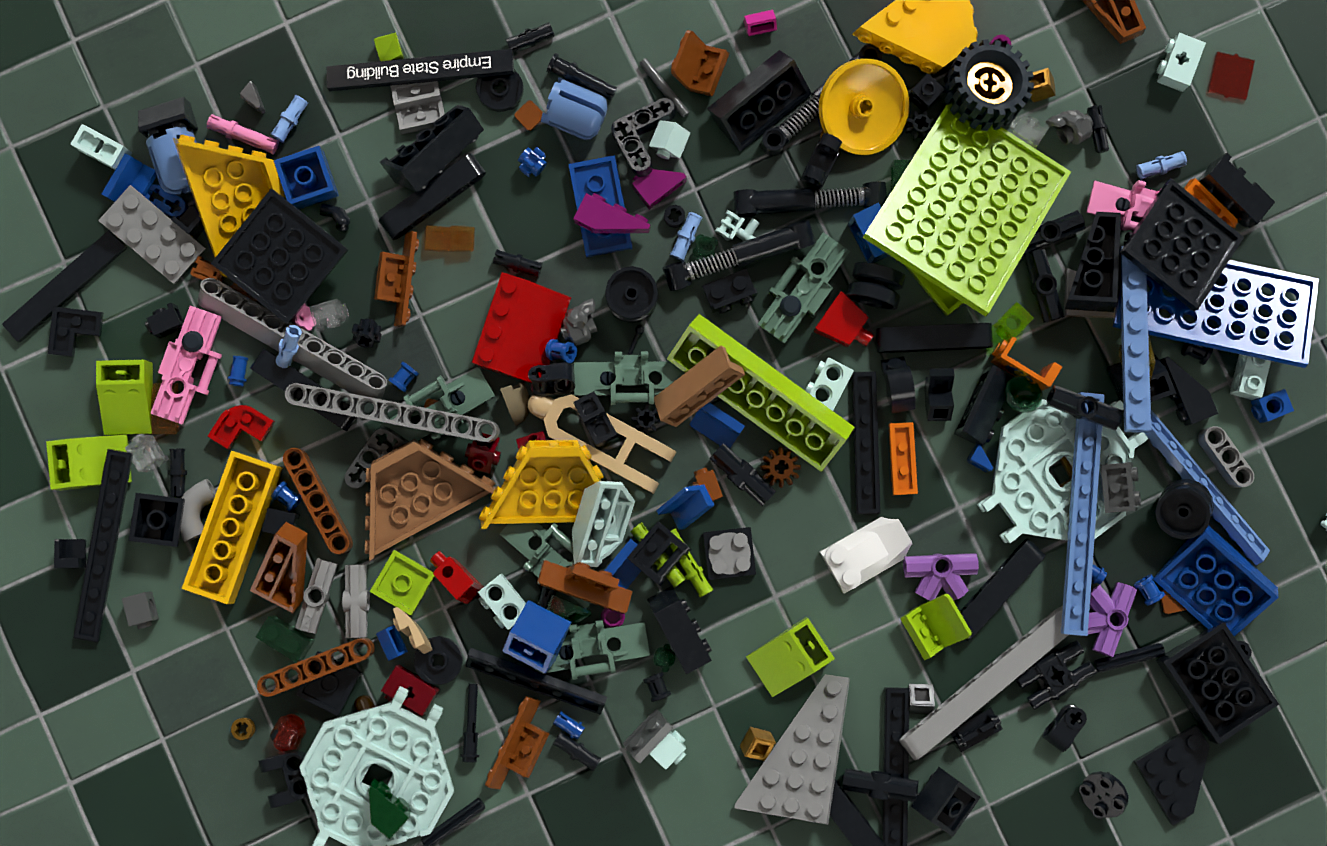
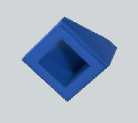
[967,444,993,472]

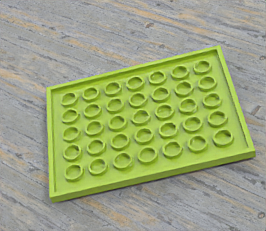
[862,103,1071,317]

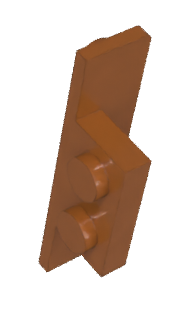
[374,231,419,327]
[537,560,633,614]
[485,697,550,790]

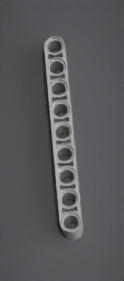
[198,278,387,404]
[285,383,500,442]
[899,606,1069,760]

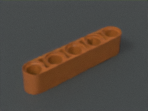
[283,448,353,554]
[257,638,375,697]

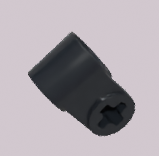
[528,362,575,397]
[1042,704,1087,752]

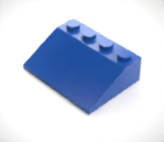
[1153,525,1279,636]

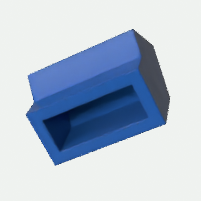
[376,625,408,661]

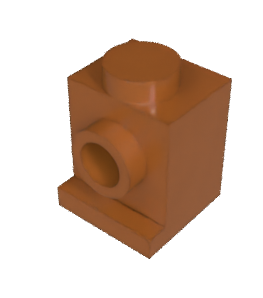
[692,467,723,501]

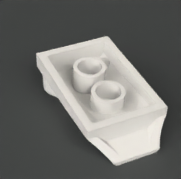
[820,517,913,594]

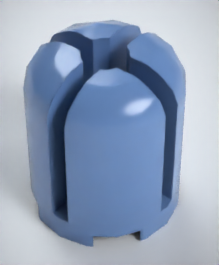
[541,78,607,140]
[146,127,197,194]

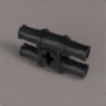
[1015,640,1097,710]

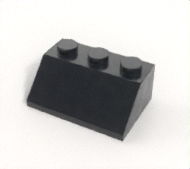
[954,365,1014,446]

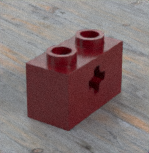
[381,664,440,716]

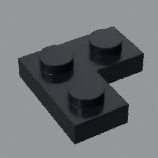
[48,306,104,357]

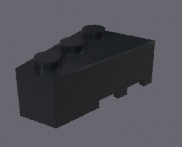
[1198,152,1275,228]
[647,586,712,675]

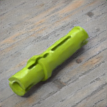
[630,522,686,588]
[670,528,713,598]

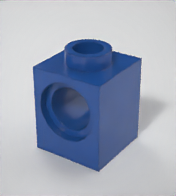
[1250,389,1294,423]

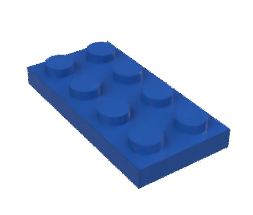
[568,155,633,257]

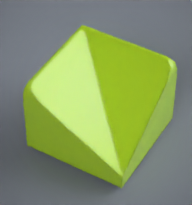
[374,33,404,61]

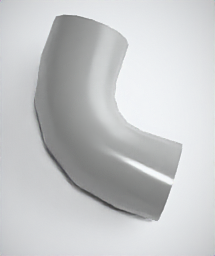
[180,479,216,543]

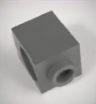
[122,591,159,629]

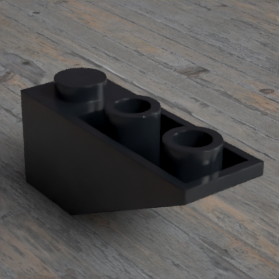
[1160,357,1218,426]

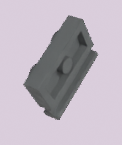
[623,709,673,763]

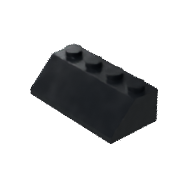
[707,50,811,152]

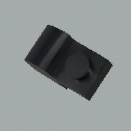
[881,356,915,413]
[925,368,955,421]

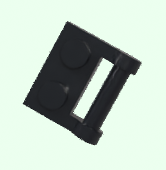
[627,521,692,586]

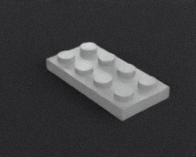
[98,185,206,284]

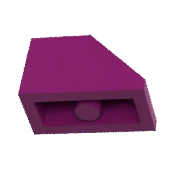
[632,169,687,210]

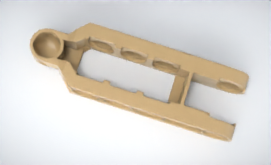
[527,394,676,494]

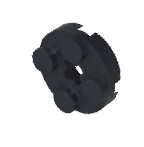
[476,69,524,112]
[414,636,463,685]

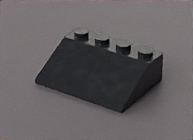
[1156,622,1279,745]

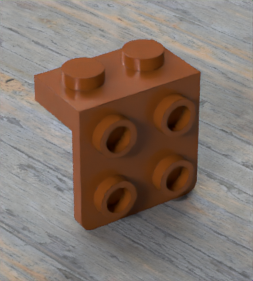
[671,30,729,97]

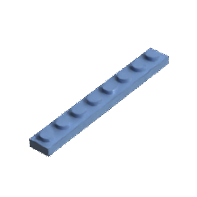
[1119,246,1151,433]
[1145,410,1270,565]

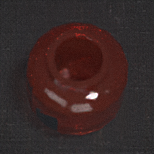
[270,714,307,752]

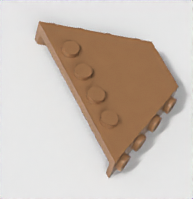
[365,439,496,561]

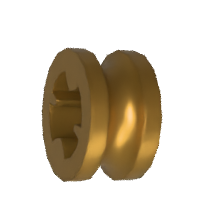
[231,718,256,740]

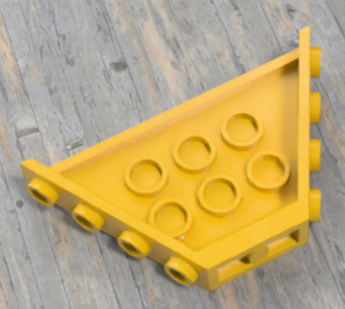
[852,0,978,74]
[173,134,287,277]
[479,440,604,529]

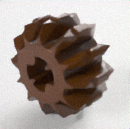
[760,447,801,488]

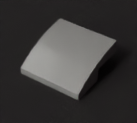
[391,81,445,135]

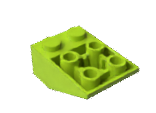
[96,360,153,435]
[46,435,132,491]
[746,617,835,697]

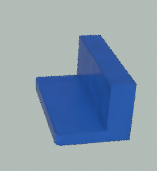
[102,153,157,202]
[690,402,745,449]
[656,484,714,530]
[604,539,641,589]

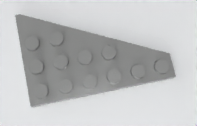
[735,674,850,825]

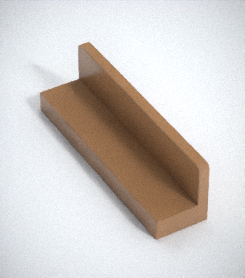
[654,346,745,427]

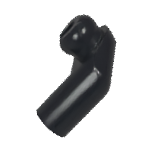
[320,204,350,232]

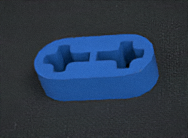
[145,184,188,219]

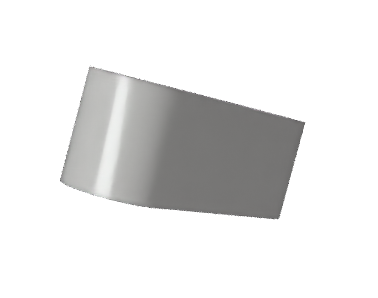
[1198,426,1254,488]

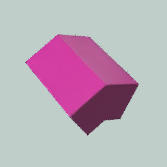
[744,10,777,36]

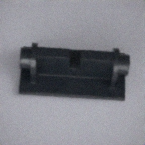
[950,708,1003,752]

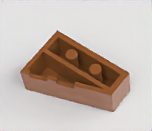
[1082,0,1146,44]
[250,522,308,613]

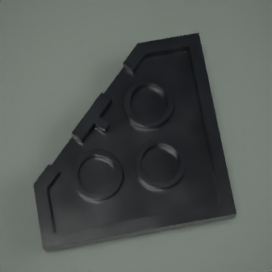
[1133,725,1210,825]

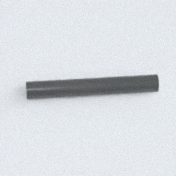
[639,58,690,118]

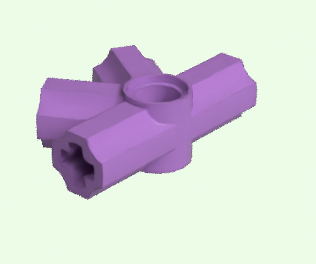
[903,553,979,601]
[1088,582,1137,657]

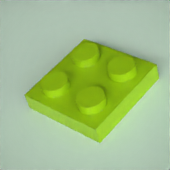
[370,550,435,616]

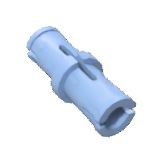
[270,95,308,143]
[1136,151,1187,179]
[670,212,702,261]
[276,325,302,368]

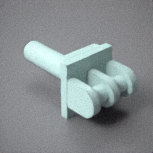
[715,211,759,241]

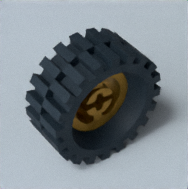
[943,39,1034,131]

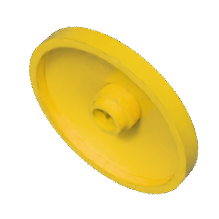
[819,59,909,155]

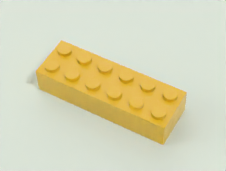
[182,451,283,604]

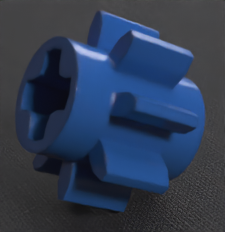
[518,147,547,177]

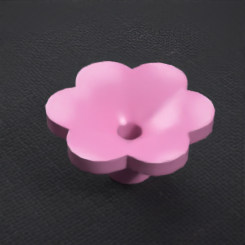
[292,304,317,332]

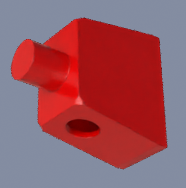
[813,291,874,347]
[430,551,484,604]

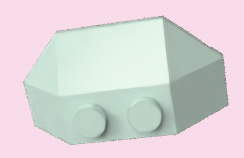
[572,481,635,567]

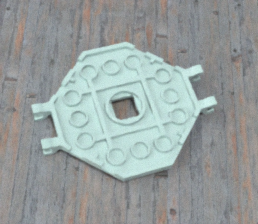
[977,399,1148,543]
[300,686,454,846]

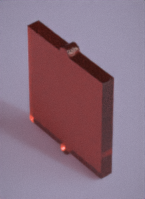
[1208,52,1255,100]

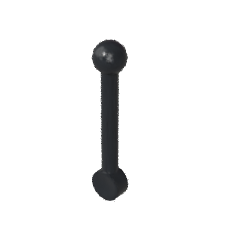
[627,325,645,355]

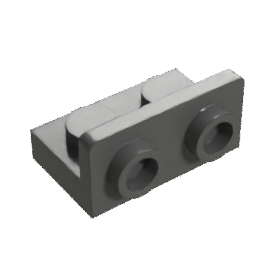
[1101,462,1141,513]

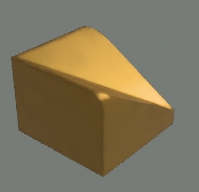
[1030,68,1056,102]
[740,727,776,761]

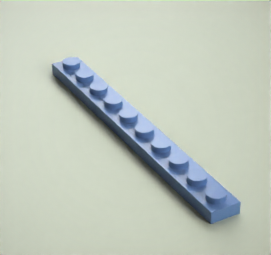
[1061,392,1104,636]

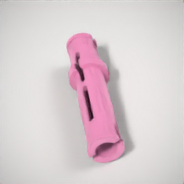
[206,114,279,154]

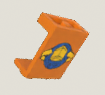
[991,336,1062,392]

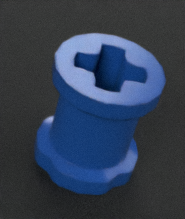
[545,339,577,363]
[388,361,419,393]
[271,481,302,512]
[1134,574,1165,606]

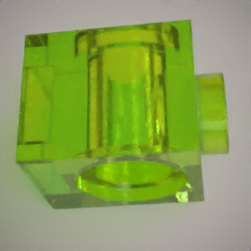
[993,302,1034,340]

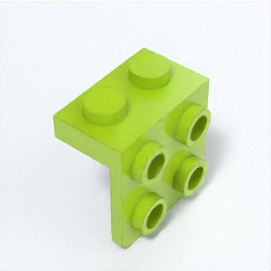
[900,594,972,660]

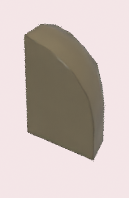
[500,382,530,426]

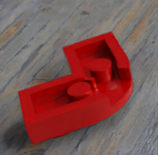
[207,405,275,449]

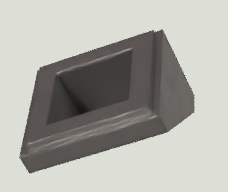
[240,81,265,114]
[909,684,935,714]

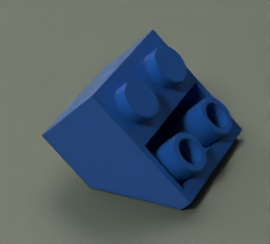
[503,600,571,673]

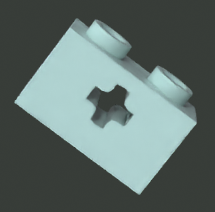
[1156,33,1206,92]

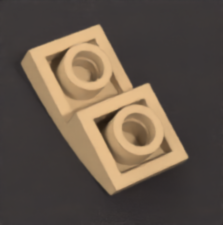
[393,607,433,654]

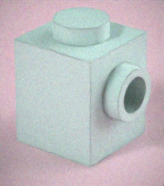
[649,120,690,160]
[649,730,686,770]

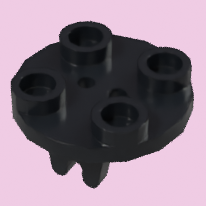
[1079,771,1128,819]

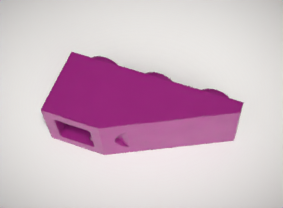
[573,193,651,234]

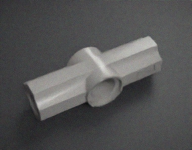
[295,558,338,634]
[342,565,370,638]

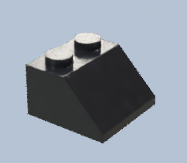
[129,493,185,547]
[911,767,981,836]

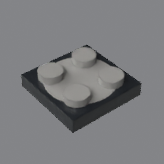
[703,527,756,580]

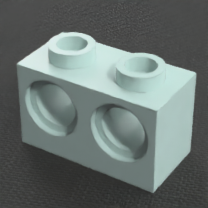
[70,124,132,170]
[1229,354,1271,400]
[805,357,854,411]
[478,574,526,630]

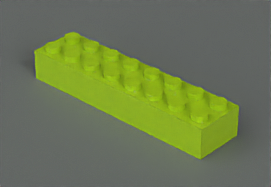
[667,314,854,472]

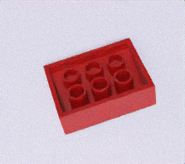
[472,272,571,387]

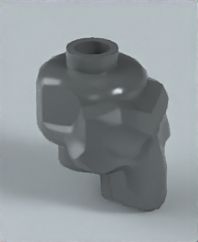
[1045,110,1093,145]
[560,298,597,346]

